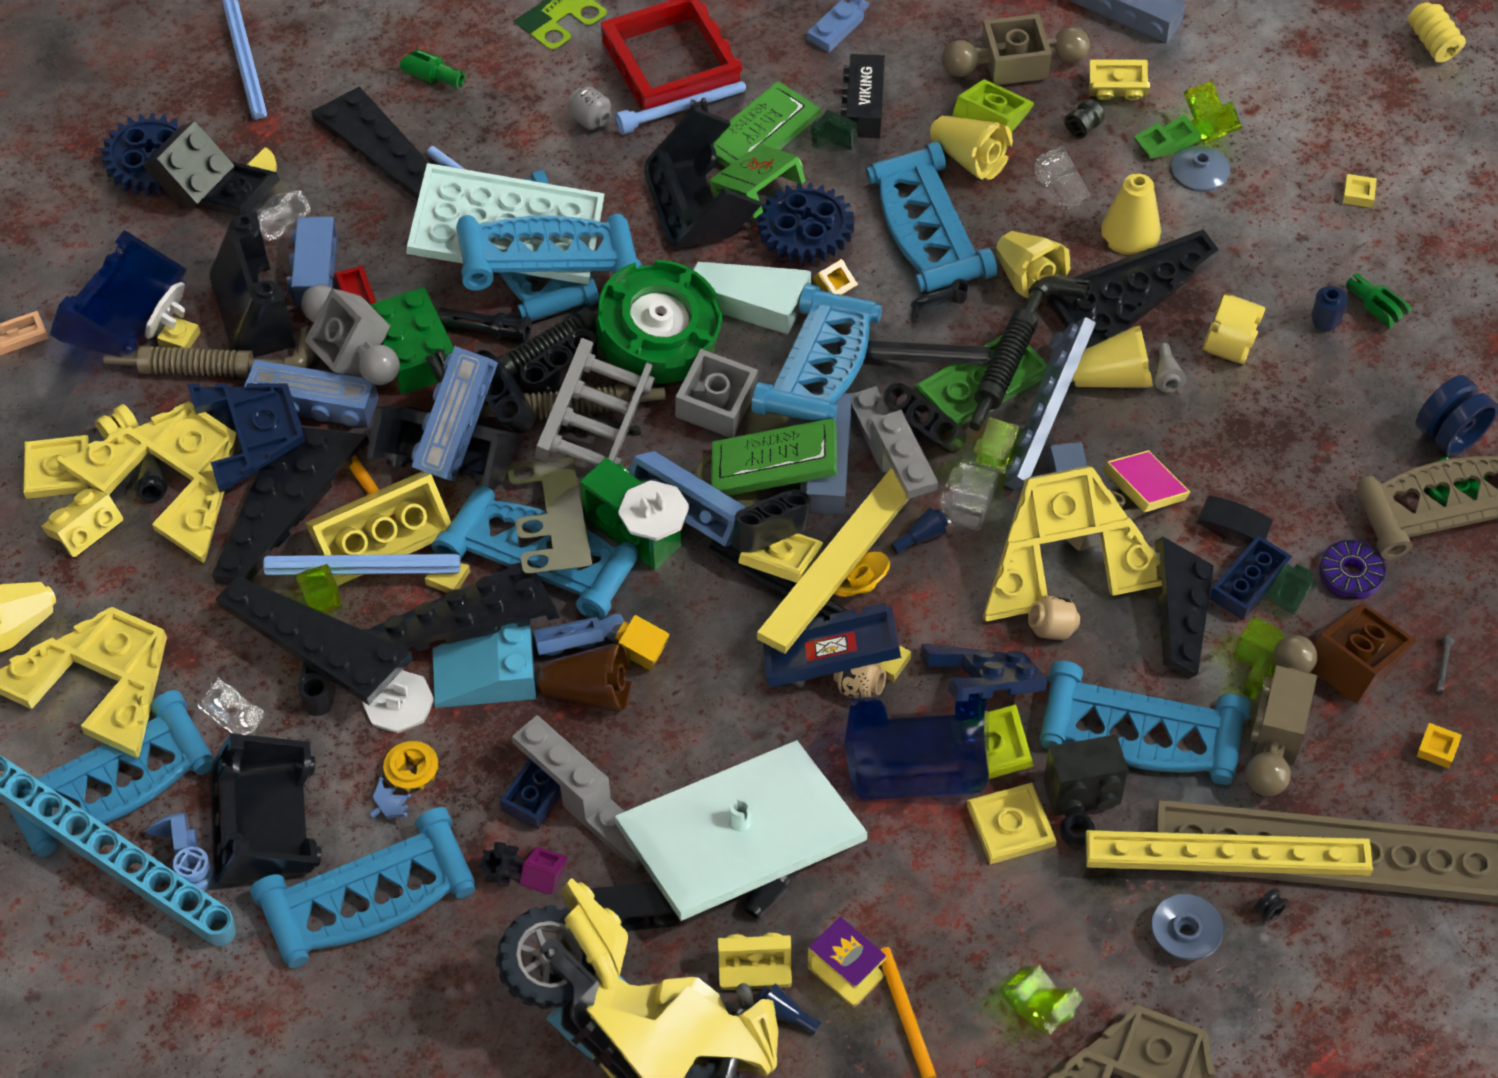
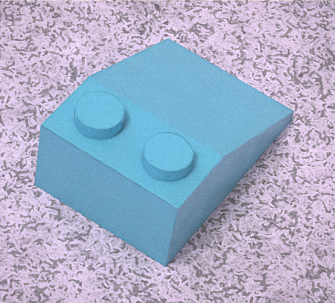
[433,623,536,708]

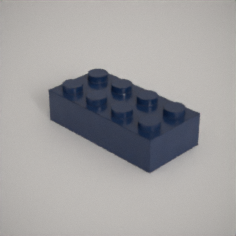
[1210,535,1293,620]
[500,752,583,829]

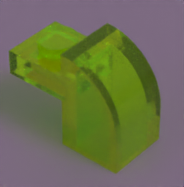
[1183,81,1243,143]
[973,417,1023,475]
[294,564,342,614]
[1234,616,1286,700]
[999,966,1083,1035]

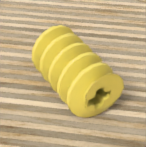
[1408,2,1466,63]

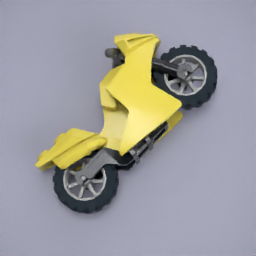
[496,878,778,1078]

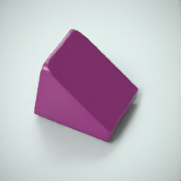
[520,847,568,894]

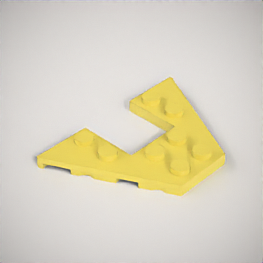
[56,401,239,563]
[983,466,1162,622]
[0,607,167,759]

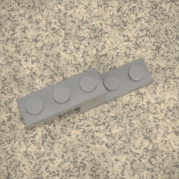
[851,386,938,499]
[512,715,642,870]

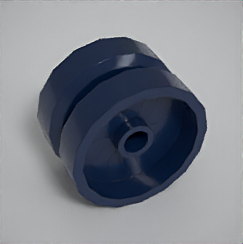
[1415,375,1498,457]

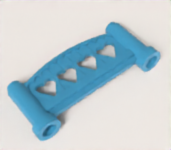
[866,141,997,293]
[499,169,600,322]
[456,214,642,290]
[752,284,883,422]
[432,486,638,620]
[1040,661,1251,785]
[0,690,214,857]
[250,807,475,968]

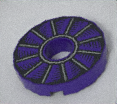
[1319,540,1386,599]

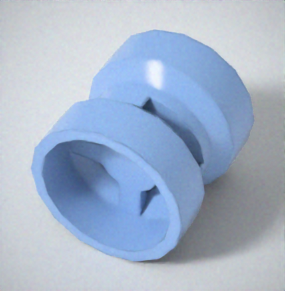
[173,846,214,891]

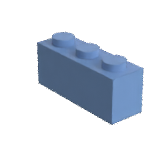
[287,217,338,306]

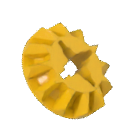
[383,741,439,792]

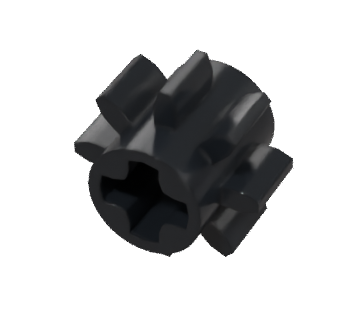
[479,842,525,887]

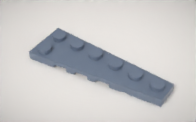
[1004,317,1096,490]

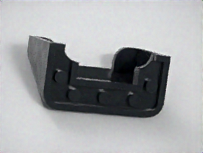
[210,211,296,358]
[210,733,322,884]

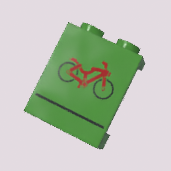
[709,144,806,218]

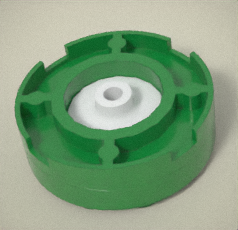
[595,260,722,383]

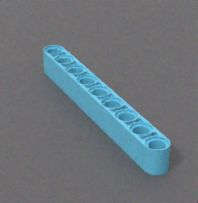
[0,755,237,946]

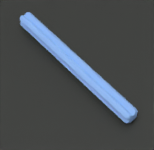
[222,0,267,120]
[263,554,461,575]

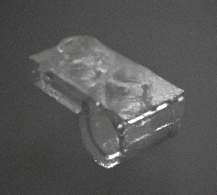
[1034,146,1091,211]

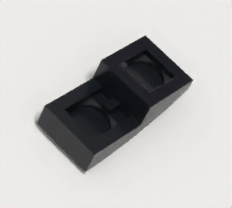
[1197,495,1273,545]

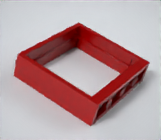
[600,0,743,111]

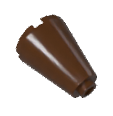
[535,643,632,711]

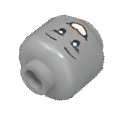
[568,86,611,130]

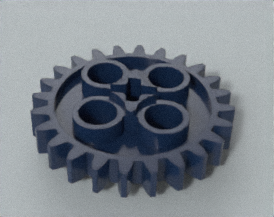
[101,113,186,197]
[758,183,854,265]

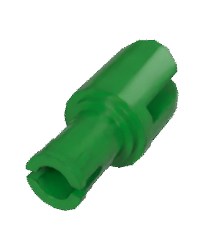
[400,48,466,89]
[1346,273,1412,329]

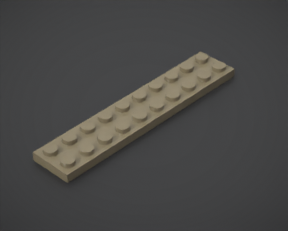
[1156,800,1498,903]

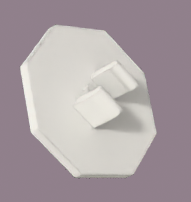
[145,282,185,339]
[618,480,689,541]
[362,670,435,734]

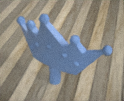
[370,777,411,819]

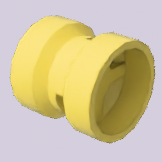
[95,404,139,439]

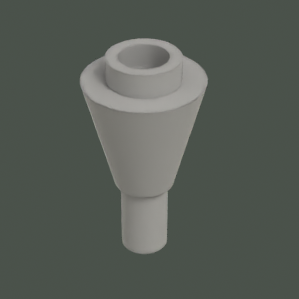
[1155,343,1186,392]

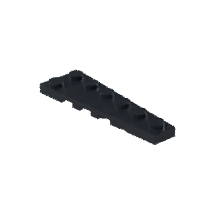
[311,86,429,201]
[216,576,413,705]

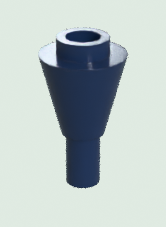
[890,507,948,554]
[755,983,821,1035]

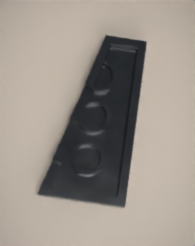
[1155,536,1214,679]

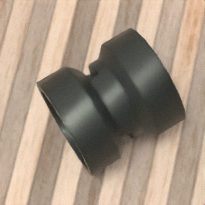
[1064,99,1105,139]

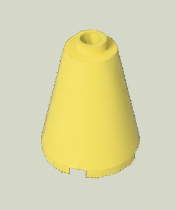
[930,116,1013,180]
[1101,174,1161,256]
[1071,325,1153,388]

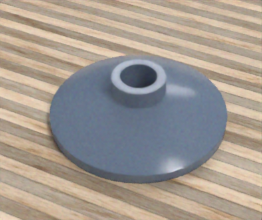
[1171,146,1230,192]
[1152,894,1224,960]

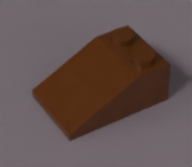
[1311,602,1417,704]

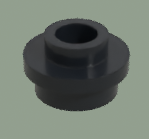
[1060,813,1095,847]

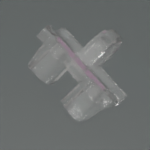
[197,678,265,735]

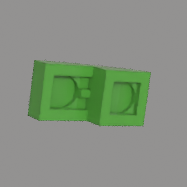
[1134,115,1201,159]

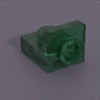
[810,110,857,150]
[1266,564,1316,615]

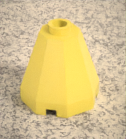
[996,231,1071,300]
[0,582,56,652]

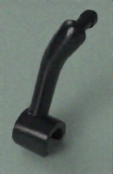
[911,279,968,319]

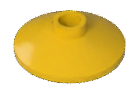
[834,552,890,597]

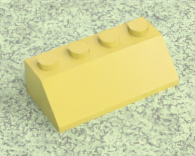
[305,471,451,586]

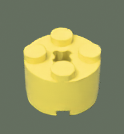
[1203,293,1266,365]

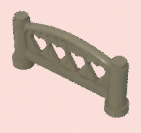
[1357,456,1498,560]

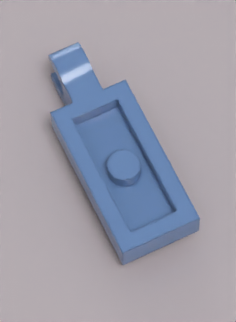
[807,0,869,52]
[533,614,624,656]

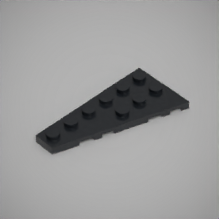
[1045,229,1219,349]
[212,427,370,585]
[362,560,560,651]

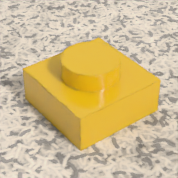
[1417,723,1462,769]

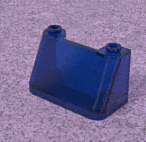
[50,230,187,358]
[844,693,990,800]

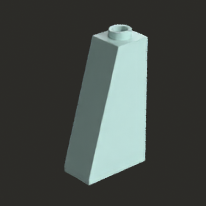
[694,262,811,335]

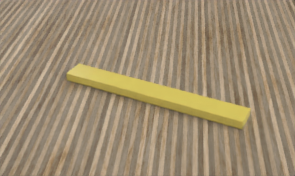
[757,467,909,654]
[1085,830,1373,876]

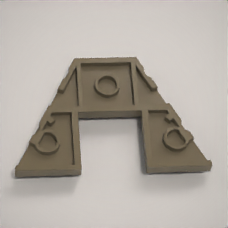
[1048,1005,1215,1078]

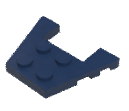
[188,383,305,492]
[920,644,1047,701]

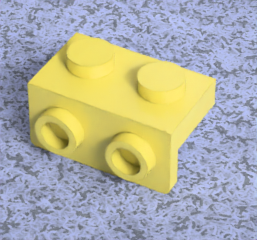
[1089,60,1150,100]
[41,488,123,557]
[718,933,792,990]

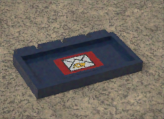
[763,602,901,688]

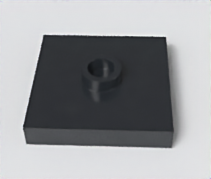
[199,162,280,216]

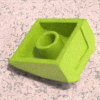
[952,79,1034,132]

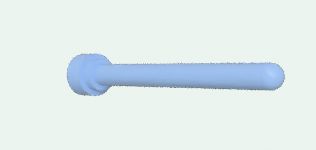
[615,81,746,135]

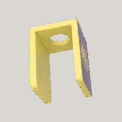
[808,917,886,1007]

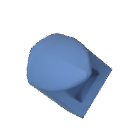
[145,812,198,854]

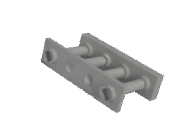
[535,338,655,466]

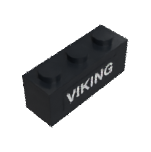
[840,54,885,138]

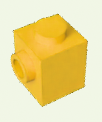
[615,615,670,671]

